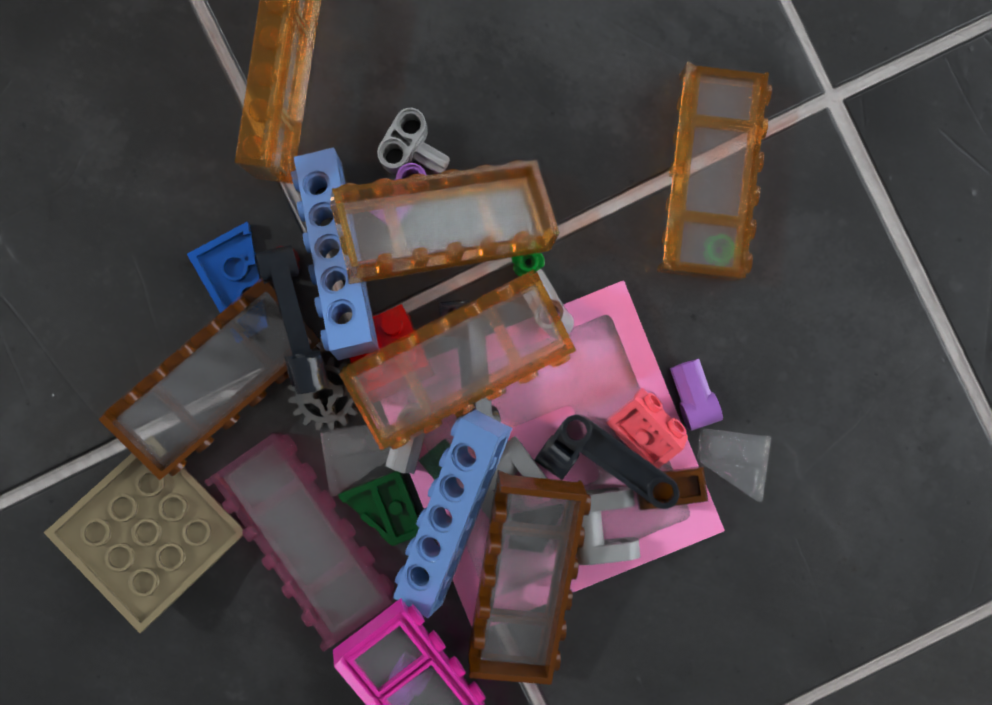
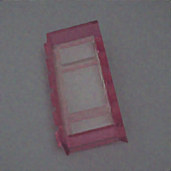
[204,431,395,652]

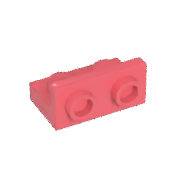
[606,388,688,469]

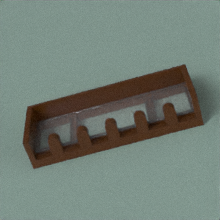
[98,278,321,480]
[467,470,591,685]

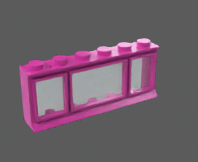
[333,598,486,705]

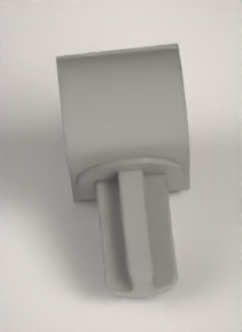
[377,108,450,174]

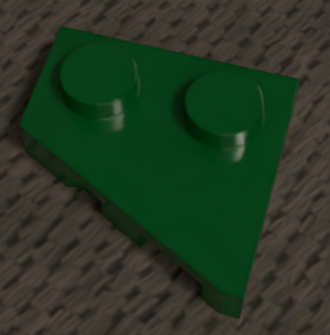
[338,471,419,546]

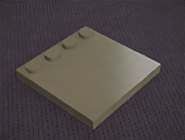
[44,435,247,633]

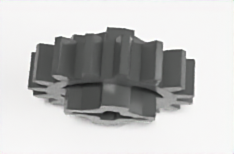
[288,357,363,431]

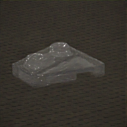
[320,421,392,497]
[697,427,771,502]

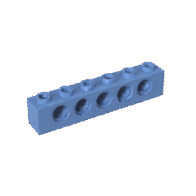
[291,147,379,360]
[393,409,513,618]

